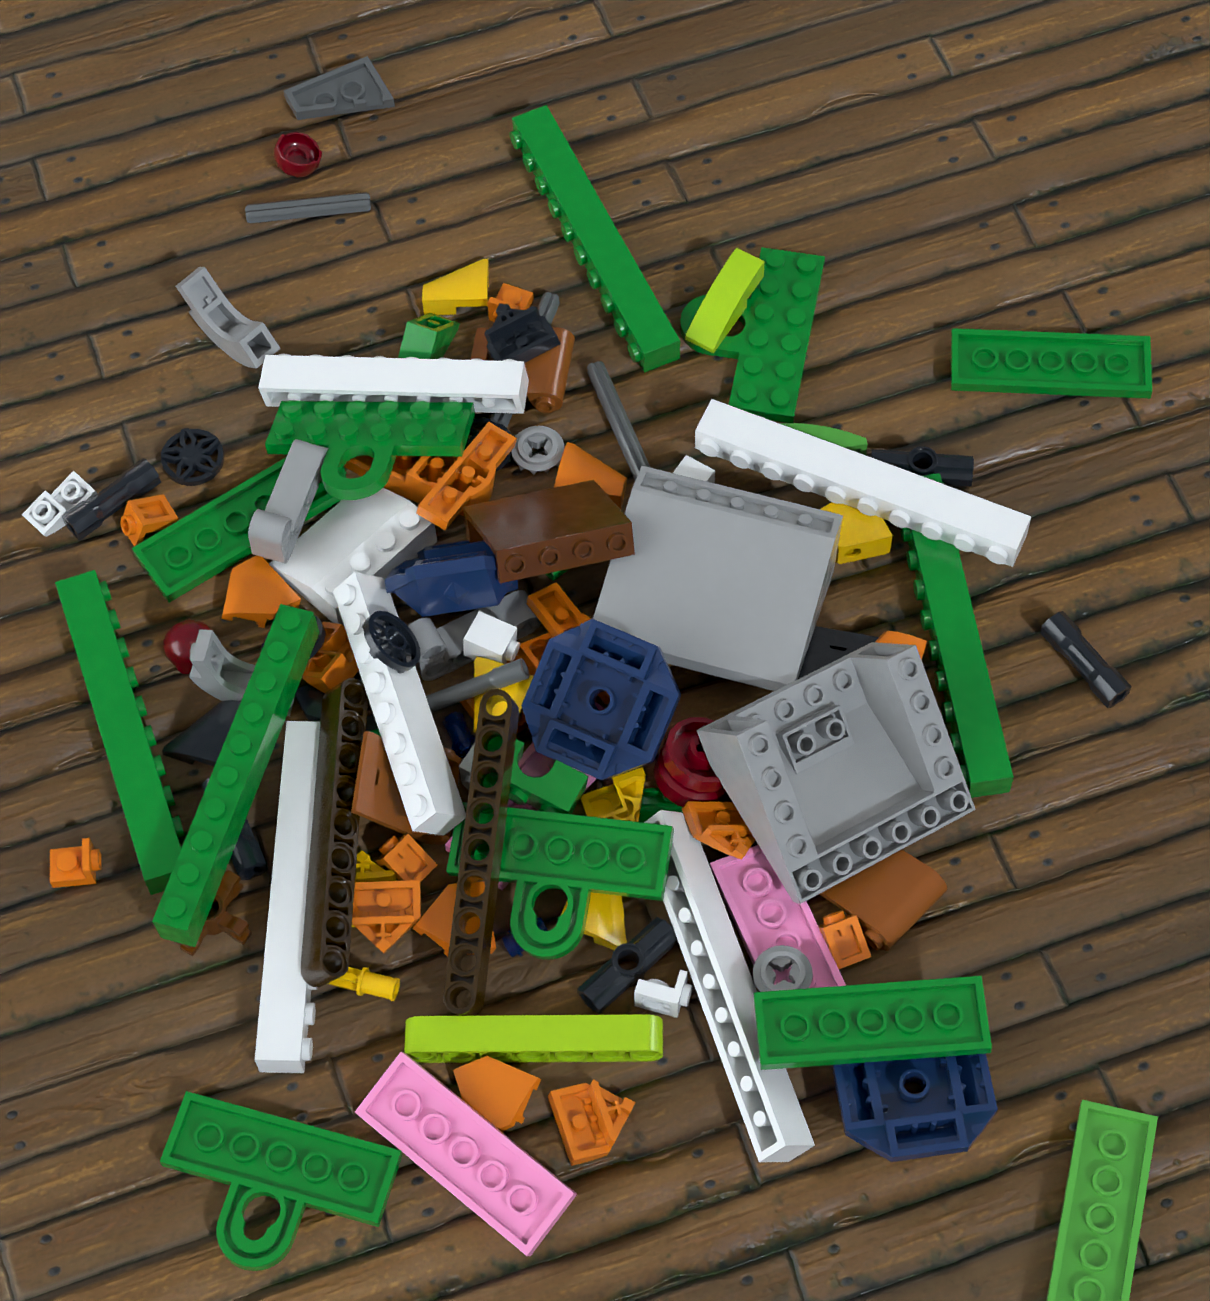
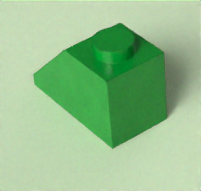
[398,313,460,359]

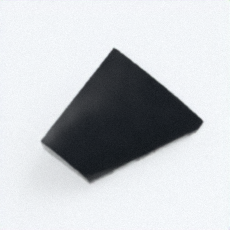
[162,700,241,767]

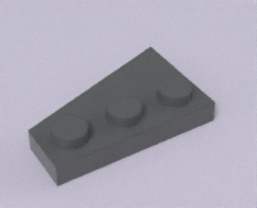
[283,56,395,120]

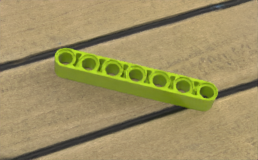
[404,1014,663,1063]

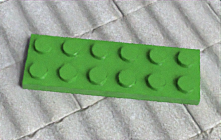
[1046,1100,1158,1301]

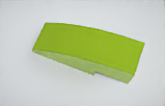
[685,248,765,353]

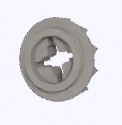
[511,426,565,475]
[753,945,813,992]

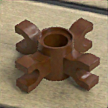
[180,870,252,957]

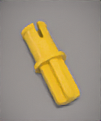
[328,967,400,1001]

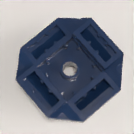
[385,540,518,617]
[521,619,681,780]
[832,1054,998,1162]

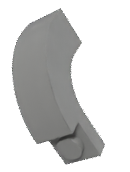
[175,267,281,368]
[189,629,295,716]

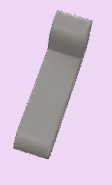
[248,439,328,564]
[408,590,542,681]

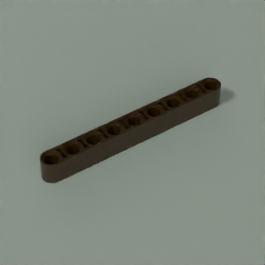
[301,678,368,987]
[443,689,519,1016]

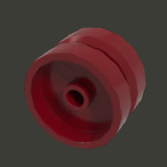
[653,717,727,807]

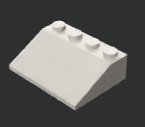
[269,488,437,625]

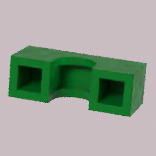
[471,737,588,814]

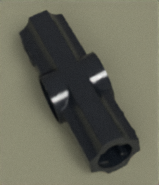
[871,446,974,487]
[577,917,678,1015]

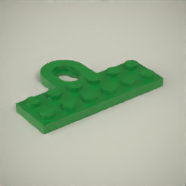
[680,247,825,423]
[265,400,475,500]
[446,802,674,960]
[160,1091,403,1271]

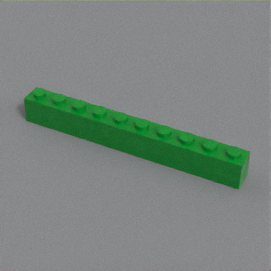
[510,105,680,373]
[900,473,1014,798]
[55,570,185,895]
[152,604,320,947]

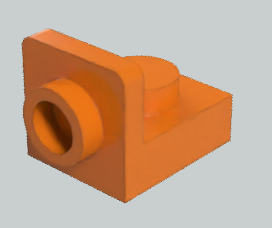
[487,283,534,322]
[120,494,179,547]
[375,834,437,881]
[50,838,102,888]
[818,910,872,969]

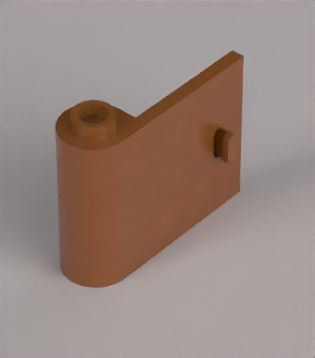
[470,327,575,413]
[351,731,462,845]
[819,849,948,951]

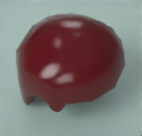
[274,132,322,178]
[163,619,211,674]

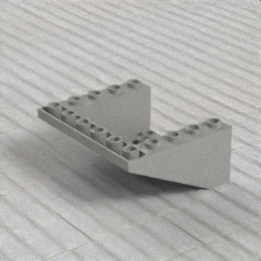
[593,466,843,691]
[697,642,976,904]

